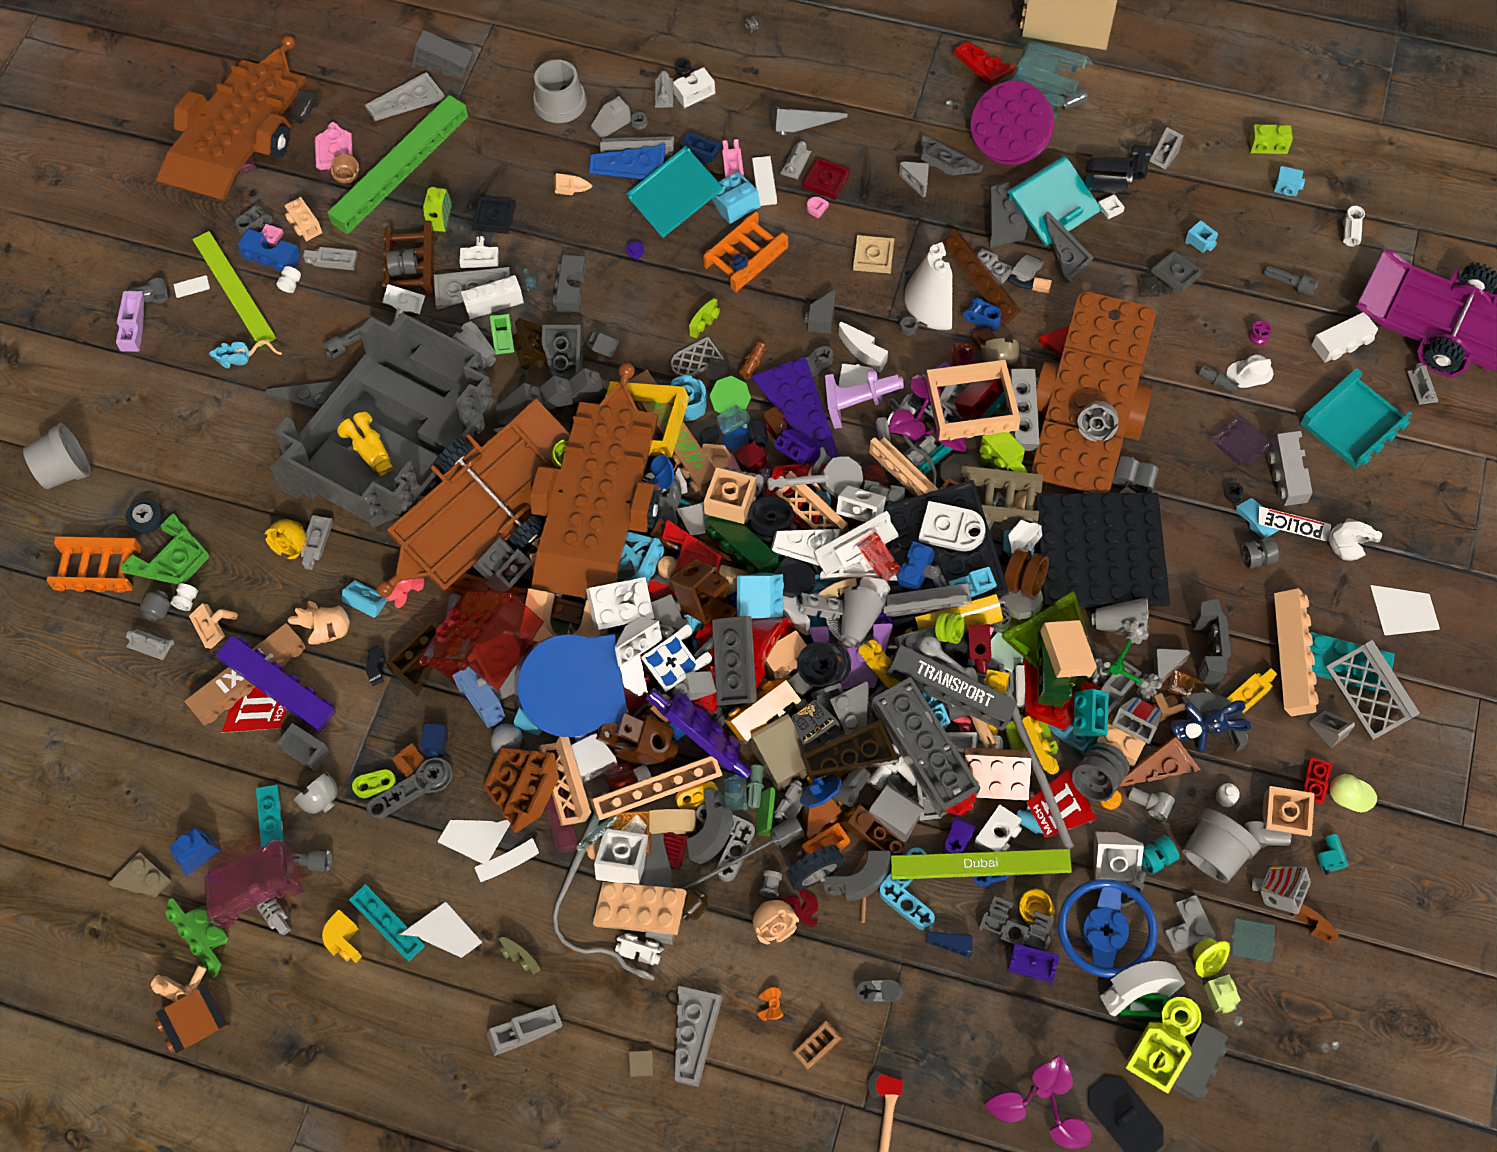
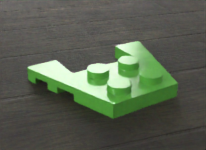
[120,513,209,585]

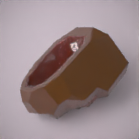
[762,407,788,441]

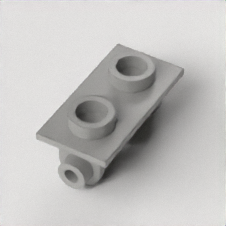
[655,71,673,108]
[781,141,811,180]
[1407,363,1438,405]
[903,435,938,467]
[798,593,844,620]
[126,629,173,660]
[773,780,805,824]

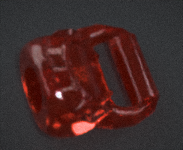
[605,762,639,792]

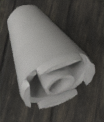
[840,586,885,647]
[1092,598,1149,640]

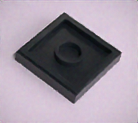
[472,197,516,234]

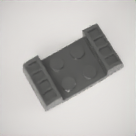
[1193,599,1231,689]

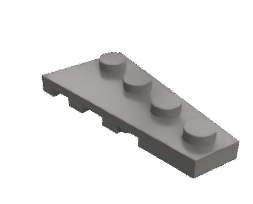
[365,72,445,121]

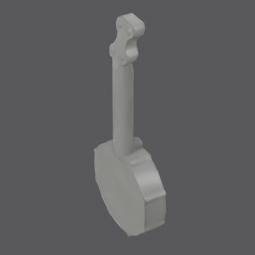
[767,456,863,498]
[998,590,1044,620]

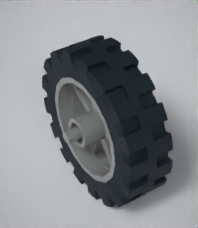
[786,845,845,891]

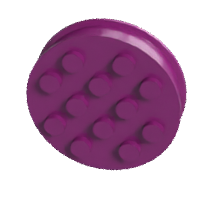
[971,81,1054,165]

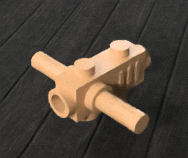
[151,965,207,1002]

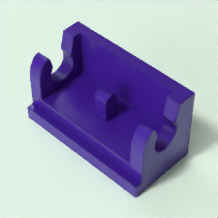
[1008,944,1060,983]

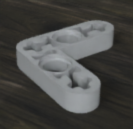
[696,804,755,882]

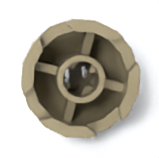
[980,338,1019,368]

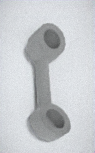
[914,636,978,681]

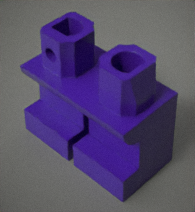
[774,429,821,465]

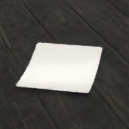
[677,502,711,535]

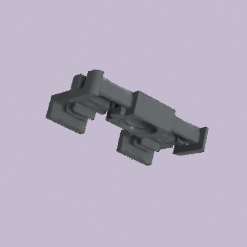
[979,895,1054,952]

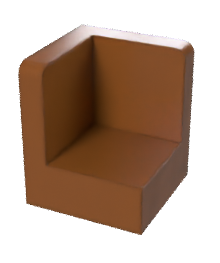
[392,743,426,778]

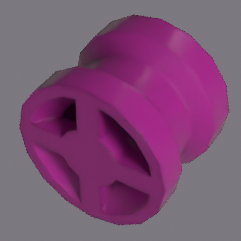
[1249,321,1272,345]

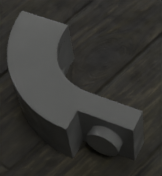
[687,788,733,864]
[823,851,891,901]

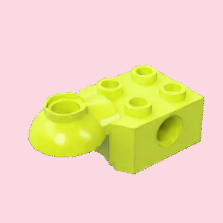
[1126,997,1201,1093]

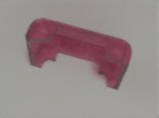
[204,840,304,929]

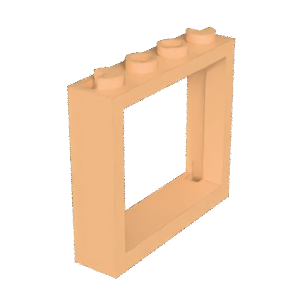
[926,360,1020,441]

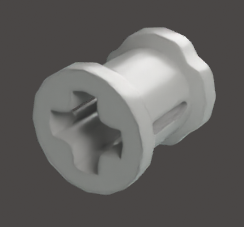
[759,870,782,898]

